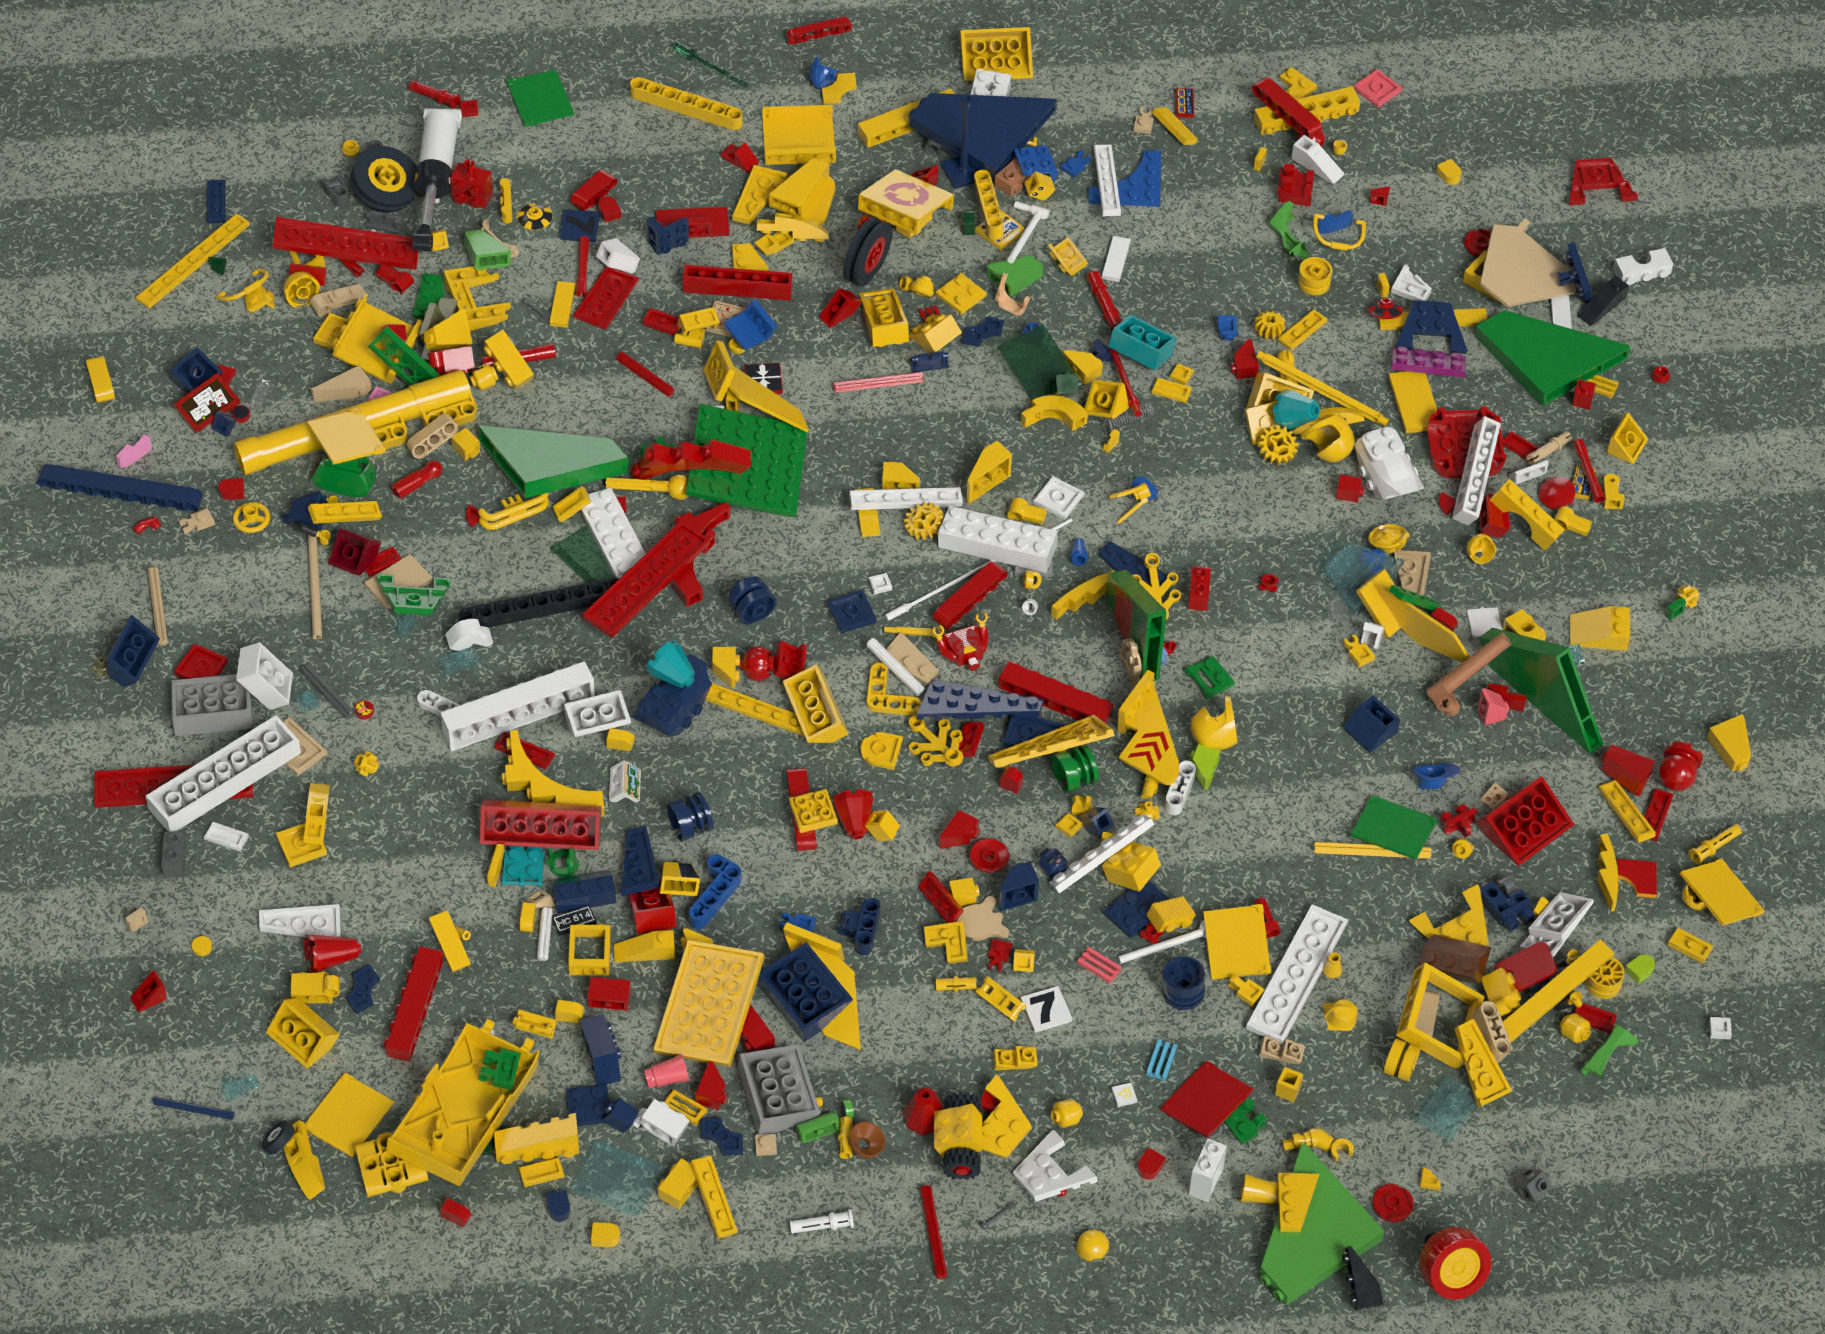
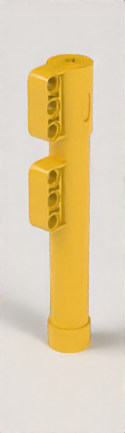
[233,369,477,476]

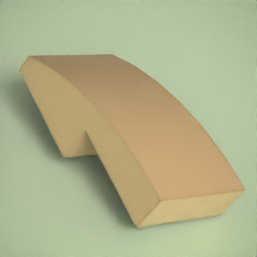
[1258,1036,1305,1064]

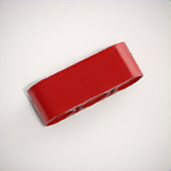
[570,169,618,211]

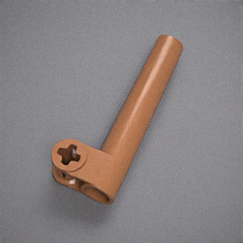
[1426,633,1511,716]

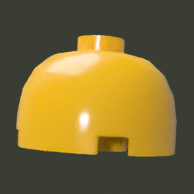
[283,271,320,308]

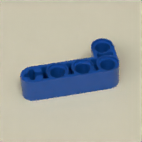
[689,854,741,929]

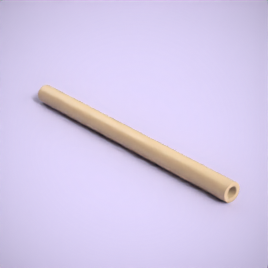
[307,534,322,639]

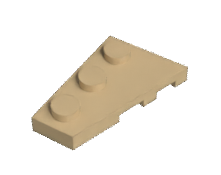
[1394,550,1431,595]
[880,632,939,686]

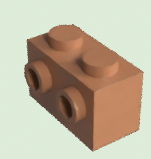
[995,158,1030,197]

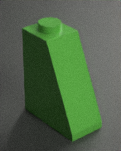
[464,230,511,270]
[986,255,1043,297]

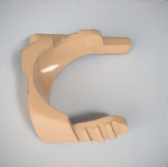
[995,273,1030,316]

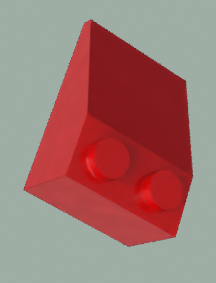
[627,879,676,934]

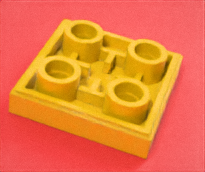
[789,789,838,833]

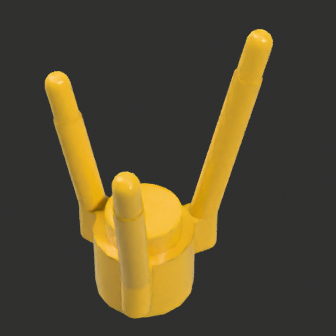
[1109,483,1151,523]

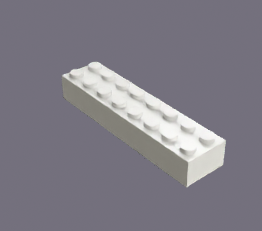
[440,661,595,751]
[146,715,301,832]

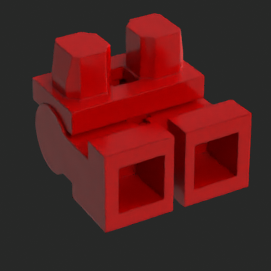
[1277,163,1314,207]

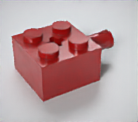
[450,159,493,209]

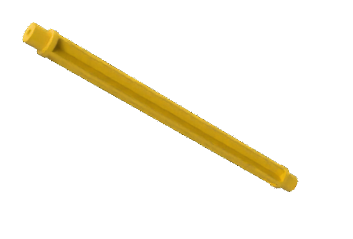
[1256,351,1389,426]

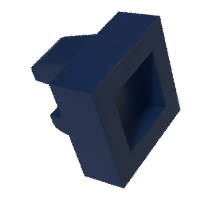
[1089,338,1112,362]
[212,411,237,437]

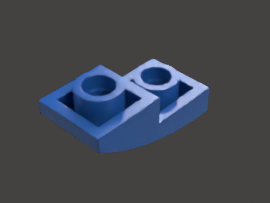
[1317,209,1353,234]

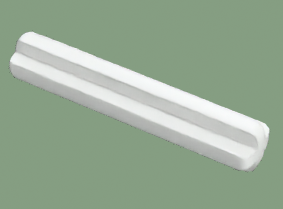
[537,907,553,961]

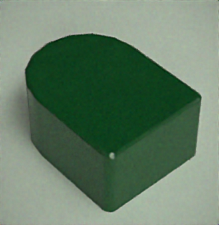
[962,210,975,235]

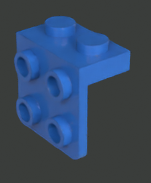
[1014,145,1058,184]
[724,300,778,350]

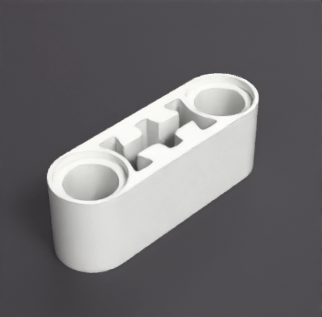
[1165,761,1196,815]

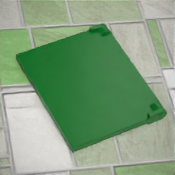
[506,70,575,127]
[1351,795,1438,860]

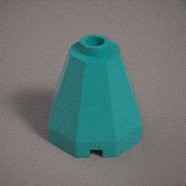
[1273,389,1320,430]
[646,639,695,688]

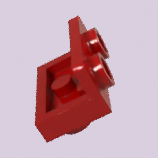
[774,640,807,680]

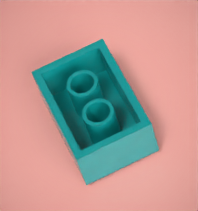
[1108,314,1177,370]

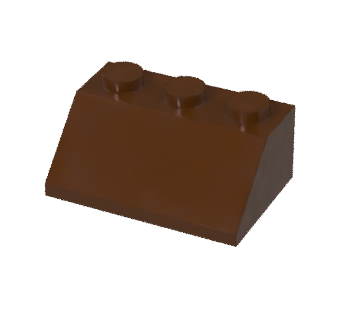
[1418,934,1491,985]

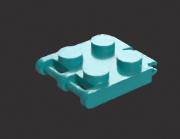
[502,846,545,887]

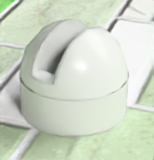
[1022,599,1038,615]

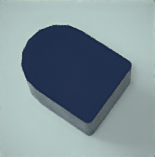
[546,1190,570,1222]

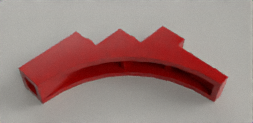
[631,440,751,480]
[669,502,731,607]

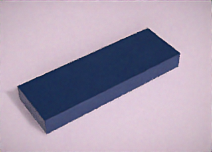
[207,180,226,224]

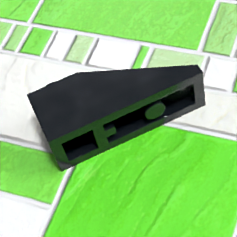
[1577,275,1629,326]

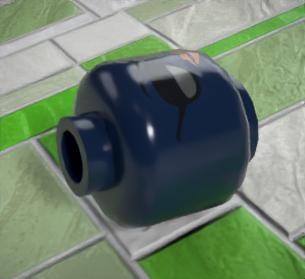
[1038,848,1067,877]

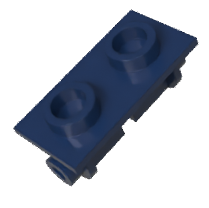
[910,350,949,373]

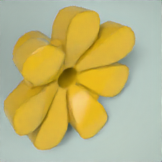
[1134,801,1160,821]

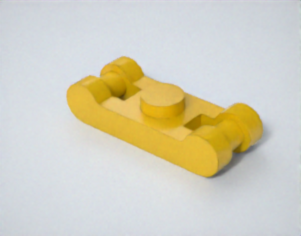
[499,178,513,224]
[975,976,1027,1022]

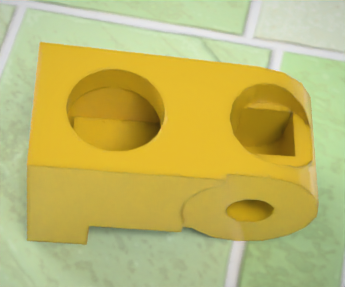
[1602,474,1625,509]

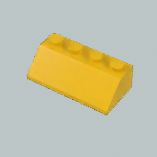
[783,664,849,743]

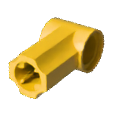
[1007,498,1047,525]
[1554,506,1593,536]

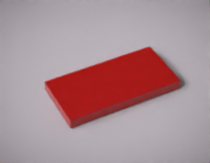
[573,266,639,330]

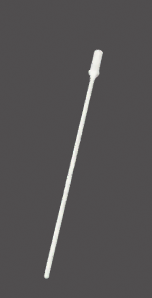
[884,518,1073,621]

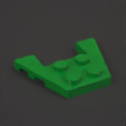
[376,574,451,616]

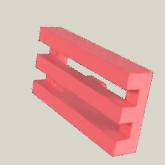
[1077,947,1122,983]

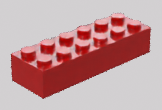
[480,800,602,850]

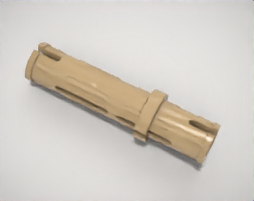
[1526,431,1572,465]

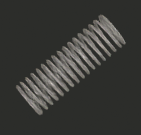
[1103,400,1153,431]

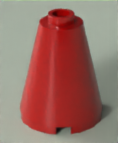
[304,933,361,973]

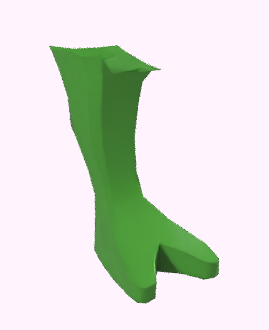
[1269,201,1309,264]
[1581,1024,1639,1079]

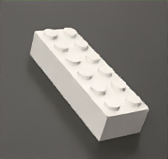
[938,506,1058,573]

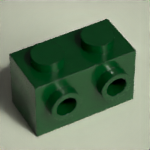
[1049,371,1081,397]

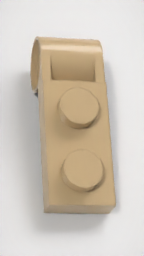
[310,284,366,318]

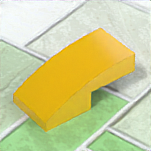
[754,231,795,255]

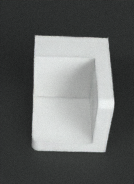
[1361,621,1385,649]

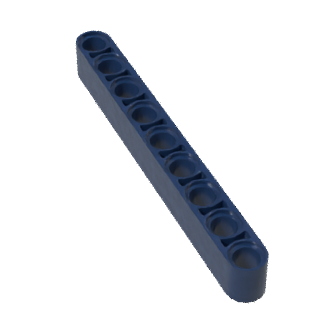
[37,464,203,513]

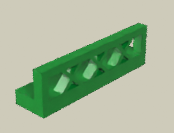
[368,326,441,386]

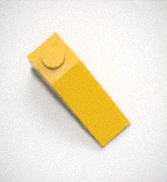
[614,930,675,962]

